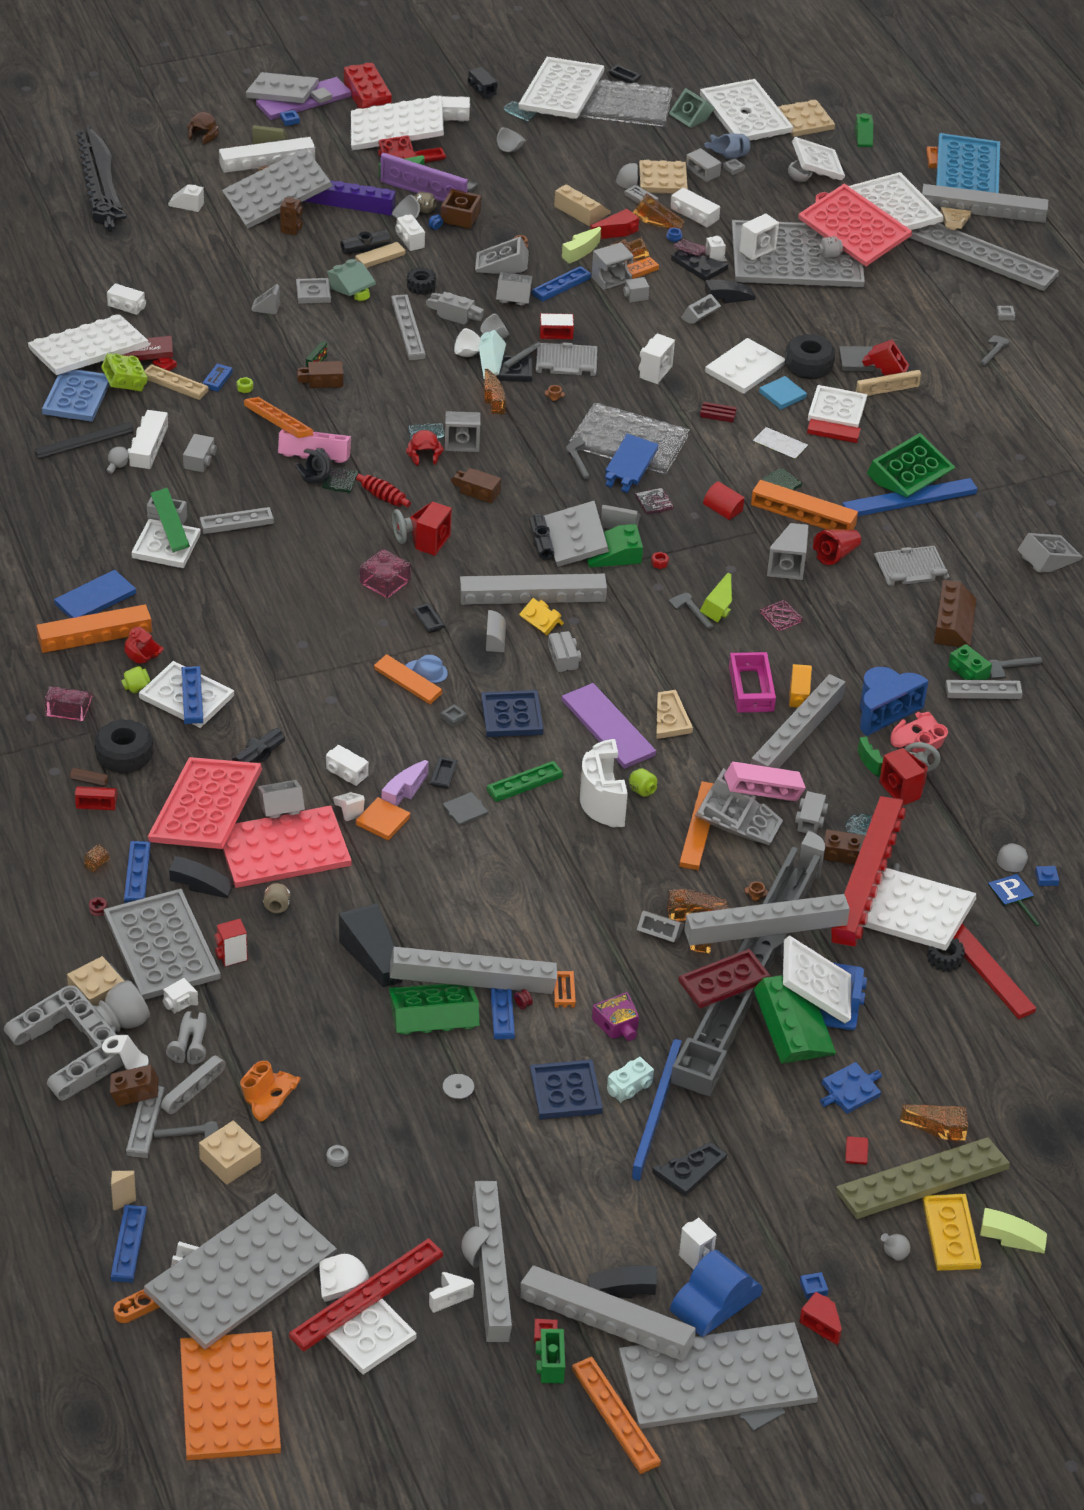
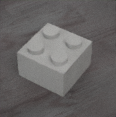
[258,780,305,818]

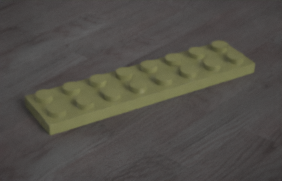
[836,1137,1010,1219]

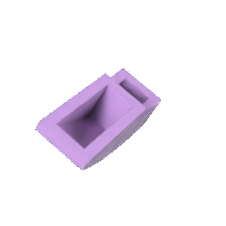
[382,760,429,806]

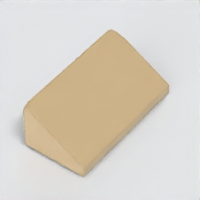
[111,1171,136,1210]

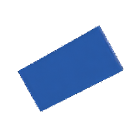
[54,570,136,618]

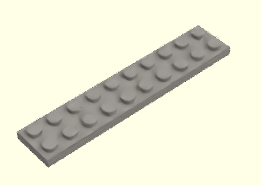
[909,223,1059,291]

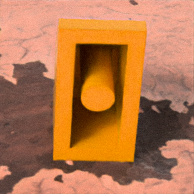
[789,664,812,708]

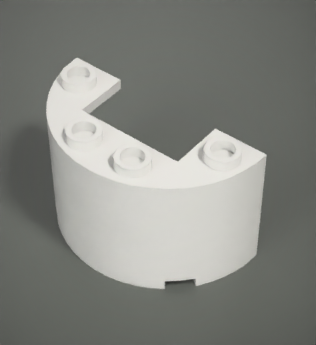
[580,739,627,827]

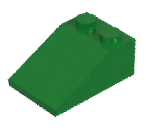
[586,524,643,568]

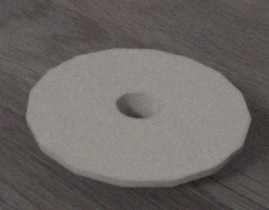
[443,1074,474,1099]

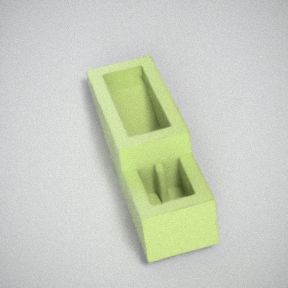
[562,227,601,263]
[980,1208,1047,1253]

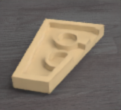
[940,207,972,230]
[656,690,693,739]

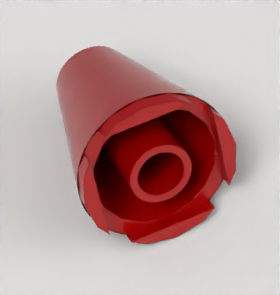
[813,530,861,565]

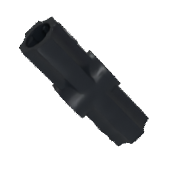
[340,230,390,254]
[529,514,554,560]
[232,728,285,763]

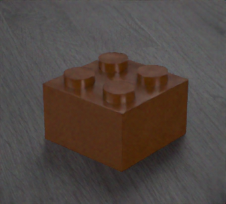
[441,189,482,229]

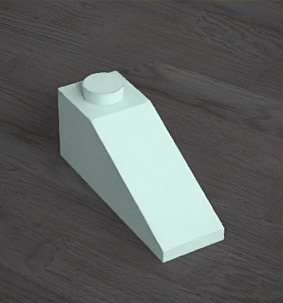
[479,330,506,381]

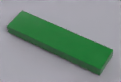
[151,488,190,553]
[487,761,563,802]

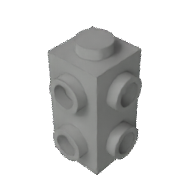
[795,791,828,834]

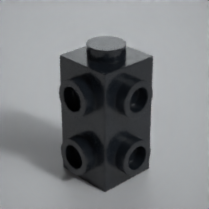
[467,67,498,98]

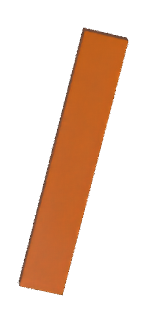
[244,397,313,438]
[679,781,714,870]
[572,1356,661,1474]

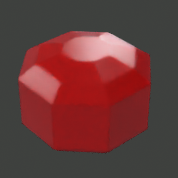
[651,552,669,569]

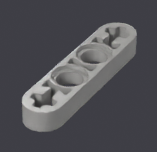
[161,1055,226,1114]

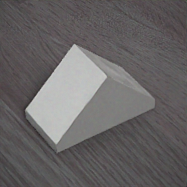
[251,284,280,314]

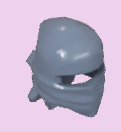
[704,133,751,159]

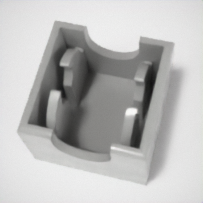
[592,243,633,290]

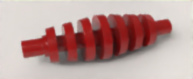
[356,474,411,508]

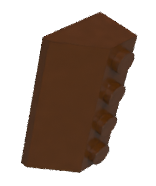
[934,580,976,647]

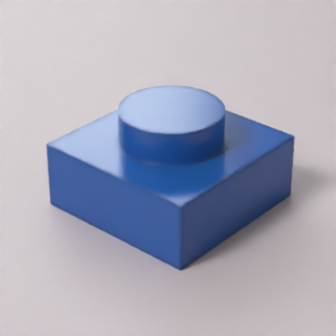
[280,110,300,126]
[1035,866,1059,886]
[800,1272,828,1299]

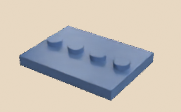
[42,369,110,422]

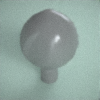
[106,447,129,474]
[881,1233,911,1261]

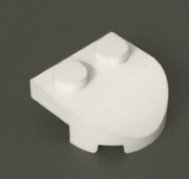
[319,1254,369,1302]

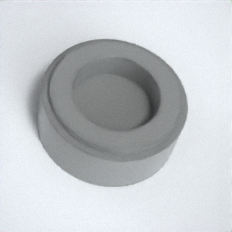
[327,1145,348,1167]

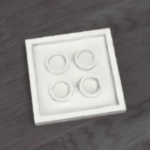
[792,137,845,180]
[808,385,867,427]
[132,519,201,568]
[326,1299,416,1374]

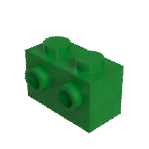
[948,644,992,680]
[536,1329,565,1383]

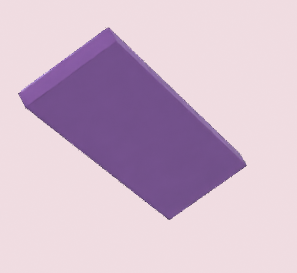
[256,77,351,120]
[380,153,468,202]
[562,683,656,769]

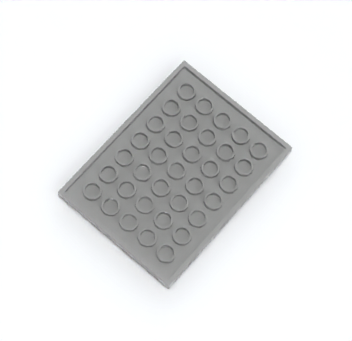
[732,220,865,287]

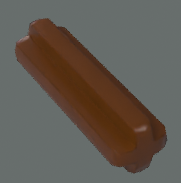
[70,768,108,786]

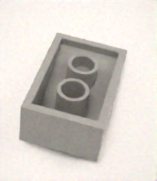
[475,236,529,274]
[496,272,533,305]
[1018,533,1082,573]

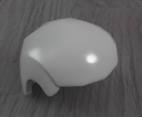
[788,160,813,183]
[997,843,1028,872]

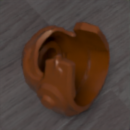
[187,111,219,144]

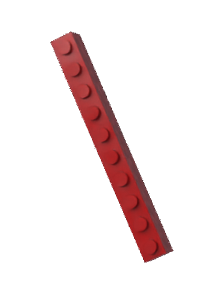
[831,796,906,947]

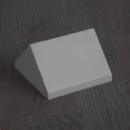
[601,505,641,529]

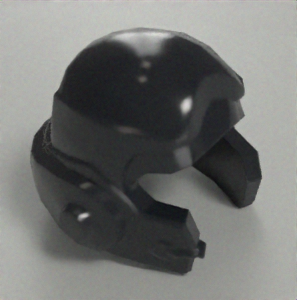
[295,448,332,483]

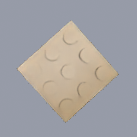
[778,100,835,137]
[639,160,687,193]

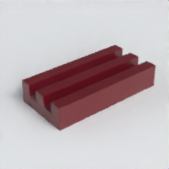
[700,402,737,423]

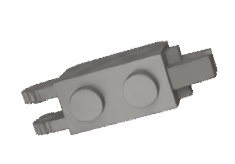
[426,292,484,324]

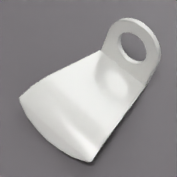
[102,1035,148,1070]

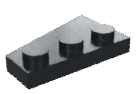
[671,250,728,281]
[652,1142,727,1197]

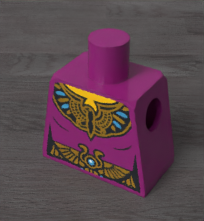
[592,992,639,1041]

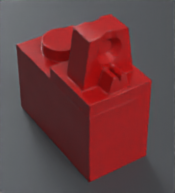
[862,339,909,376]

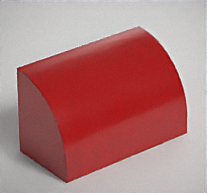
[703,481,745,520]
[75,786,118,810]

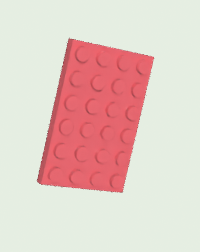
[799,184,912,266]
[148,757,262,849]
[222,806,351,888]

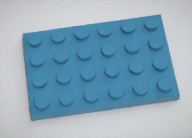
[936,133,1000,193]

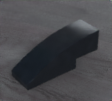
[705,280,756,304]
[169,856,234,898]
[588,1266,657,1299]

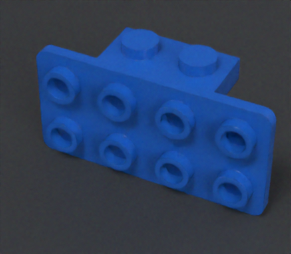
[819,963,867,1030]

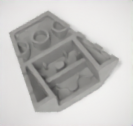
[695,768,783,845]

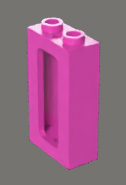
[729,652,776,713]

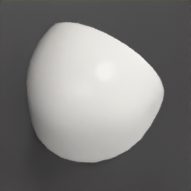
[454,328,481,357]

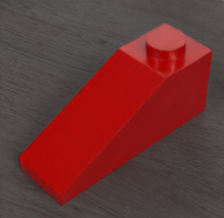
[590,209,639,239]

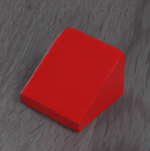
[845,1137,868,1165]

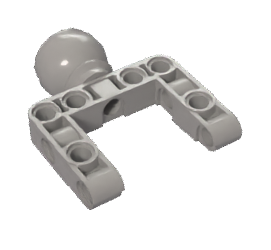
[4,980,150,1101]

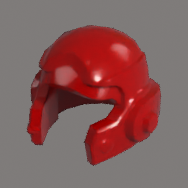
[406,430,443,466]
[124,627,164,664]

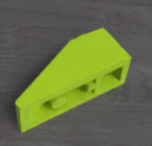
[700,573,732,623]

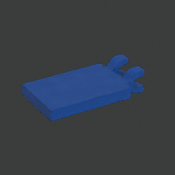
[605,434,659,493]

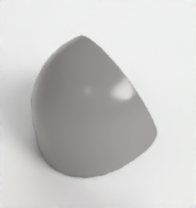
[497,127,526,153]
[616,163,638,189]
[392,194,420,219]
[481,314,510,339]
[461,1226,489,1268]

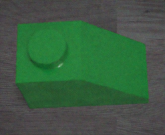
[854,113,873,147]

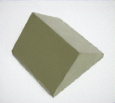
[253,125,288,145]

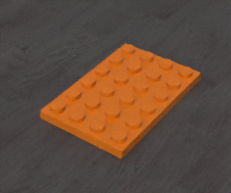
[180,1331,281,1460]

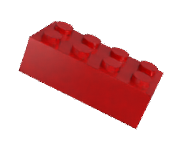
[344,63,392,109]

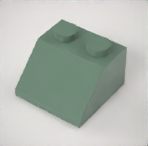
[669,88,715,128]
[327,259,376,296]

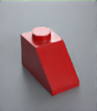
[799,1292,842,1345]

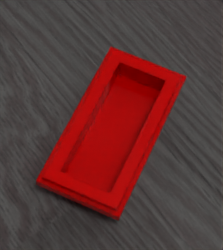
[414,147,446,163]

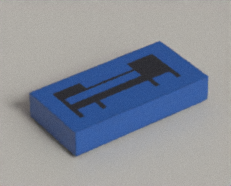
[203,364,233,391]

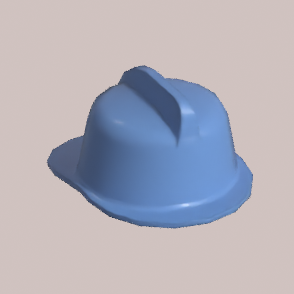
[405,655,448,683]

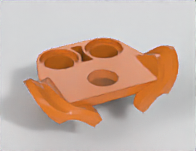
[240,1061,301,1122]

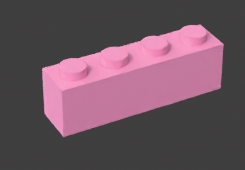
[278,429,351,463]
[724,761,805,801]

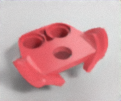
[890,712,948,753]

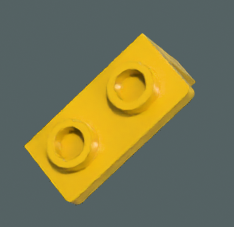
[519,598,564,636]

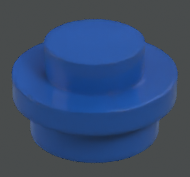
[428,214,443,230]
[666,228,682,242]

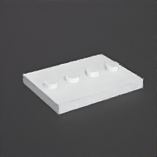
[705,338,786,394]
[139,661,234,728]
[783,935,851,1023]

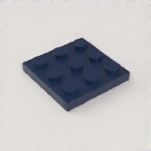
[481,690,543,737]
[530,1059,603,1119]

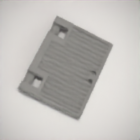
[536,343,597,376]
[874,546,950,586]

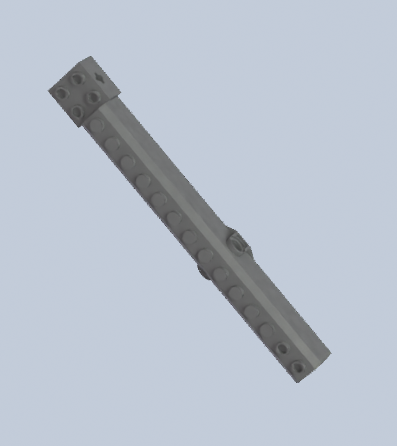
[671,847,820,1097]

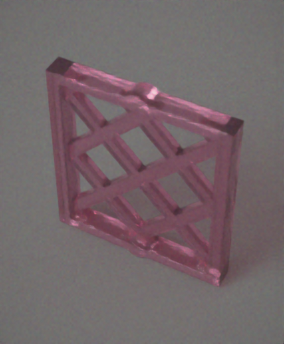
[760,599,803,631]

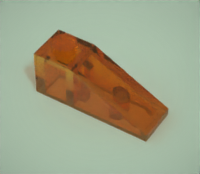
[632,193,685,229]
[667,889,728,921]
[900,1104,968,1141]

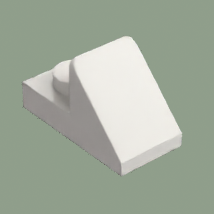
[333,792,365,821]
[429,1272,474,1313]

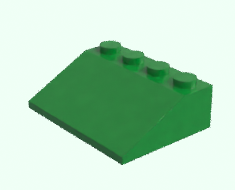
[867,433,955,497]
[754,975,836,1064]
[389,983,480,1035]

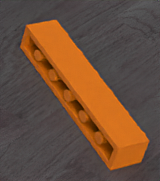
[751,480,858,530]
[36,604,152,653]

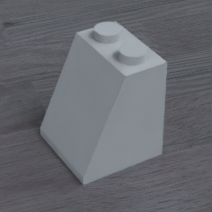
[445,411,480,452]
[767,523,808,580]

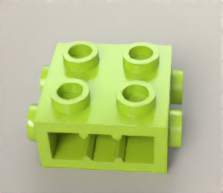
[101,353,148,391]

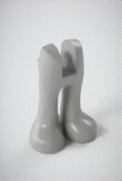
[166,1011,207,1065]

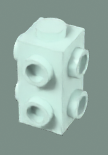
[607,1057,654,1103]

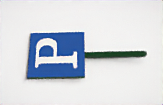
[988,874,1039,926]

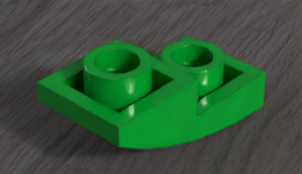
[857,737,883,777]

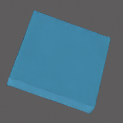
[759,376,807,409]

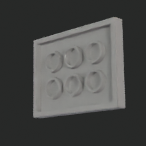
[246,72,319,103]
[544,501,609,567]

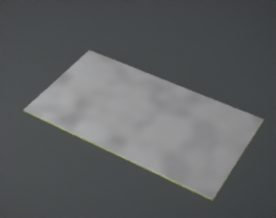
[753,427,808,458]

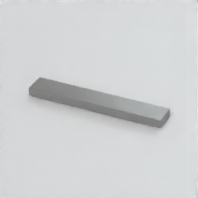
[391,294,425,360]

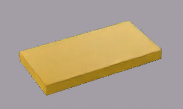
[922,1194,981,1271]

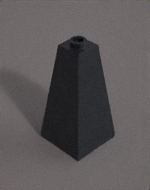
[339,903,402,987]

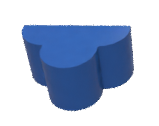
[860,667,928,736]
[669,1250,762,1338]

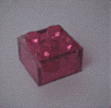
[360,548,411,598]

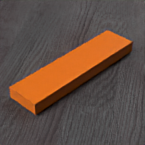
[374,654,442,704]

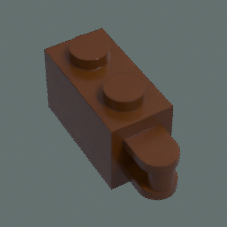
[297,361,343,388]
[451,468,501,504]

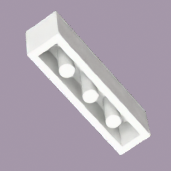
[127,410,168,469]

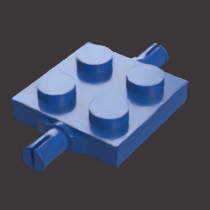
[820,1062,882,1114]

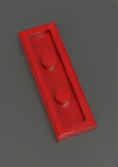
[807,419,861,443]

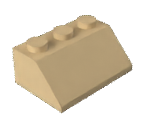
[554,185,611,226]

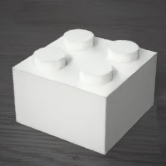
[739,214,779,260]
[639,334,675,384]

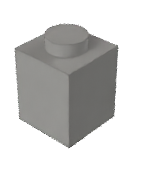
[623,277,649,303]

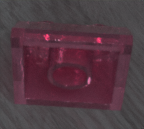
[45,686,93,721]

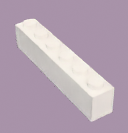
[219,137,315,173]

